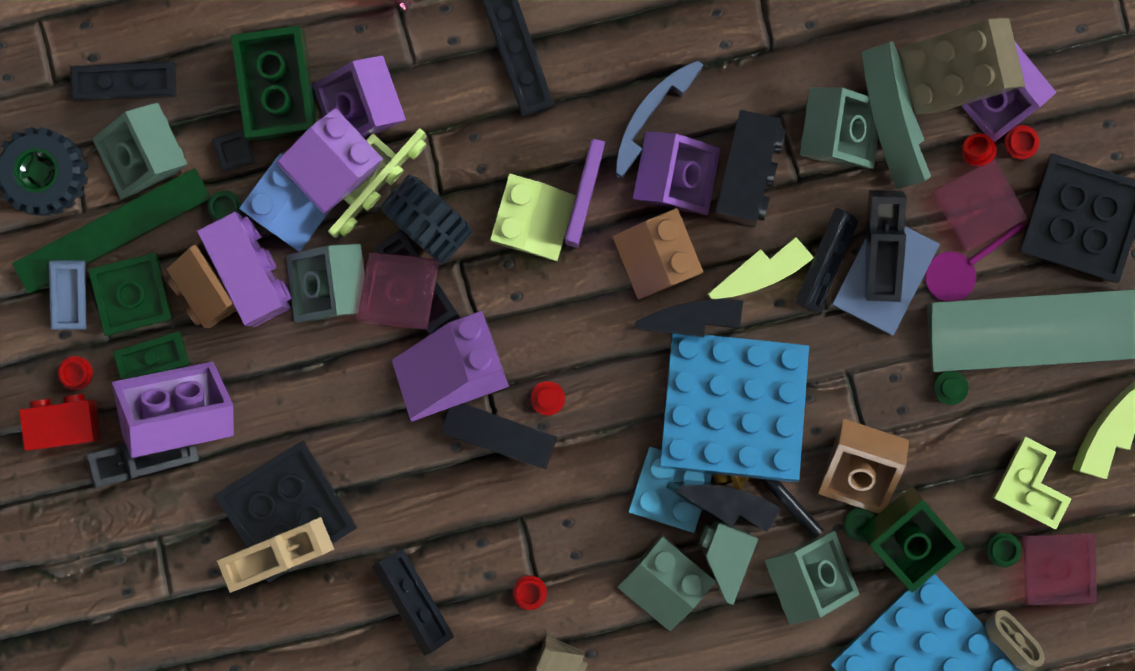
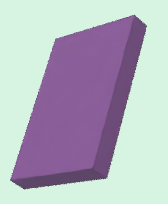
[565,139,605,248]

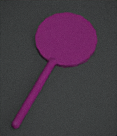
[925,223,1025,302]

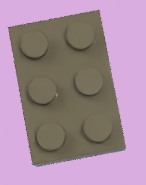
[899,18,1025,115]

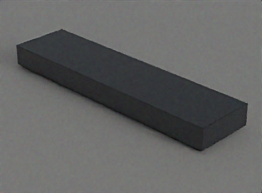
[482,0,554,117]

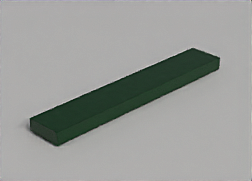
[12,168,211,294]

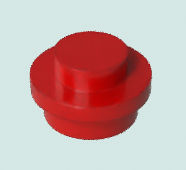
[1004,125,1039,160]
[961,133,997,167]
[58,356,93,390]
[531,381,565,415]
[513,575,547,610]

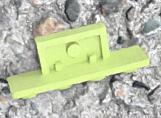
[328,128,427,238]

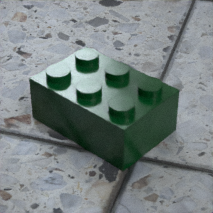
[231,25,317,143]

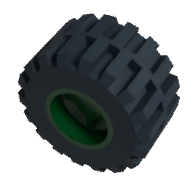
[0,127,88,216]
[380,174,473,264]

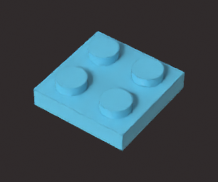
[628,446,713,533]

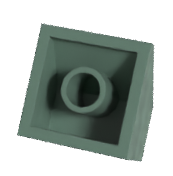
[800,87,879,169]
[92,103,188,200]
[286,244,369,323]
[699,519,758,605]
[764,531,860,625]
[617,534,716,631]

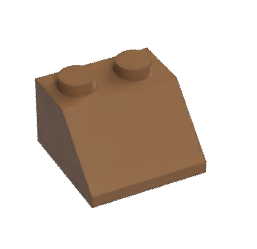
[612,208,703,300]
[167,244,237,328]
[818,419,909,514]

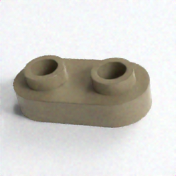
[985,610,1045,671]

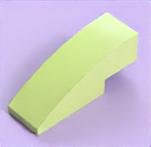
[706,237,814,300]
[1072,381,1135,479]

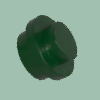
[207,190,242,222]
[933,371,969,405]
[986,533,1022,567]

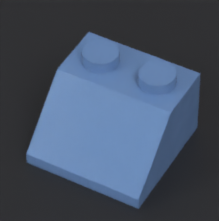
[239,153,332,252]

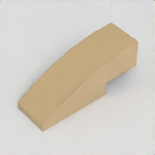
[217,517,334,593]

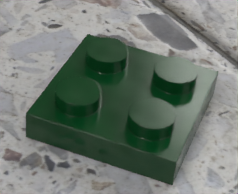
[88,252,174,336]

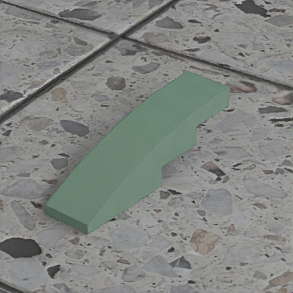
[862,41,931,189]

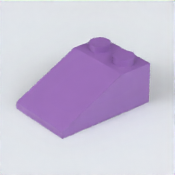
[391,311,509,422]

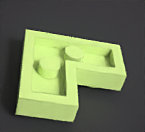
[992,436,1071,529]

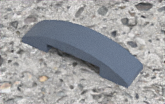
[616,61,703,179]

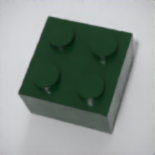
[859,486,965,593]

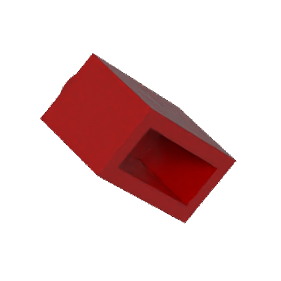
[19,394,101,451]

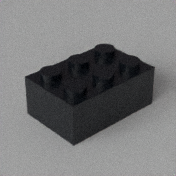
[716,109,786,228]

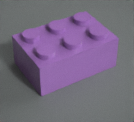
[197,212,292,327]

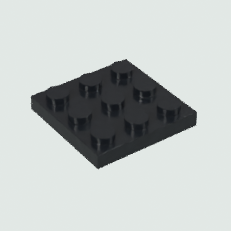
[1018,153,1135,284]
[215,440,358,583]

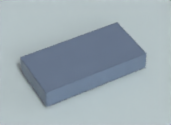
[49,260,87,330]

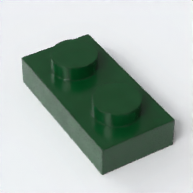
[113,331,191,380]

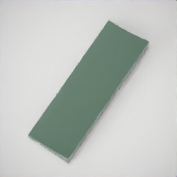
[927,290,1135,372]

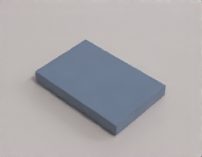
[831,226,940,336]

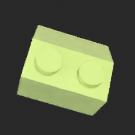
[490,173,576,261]

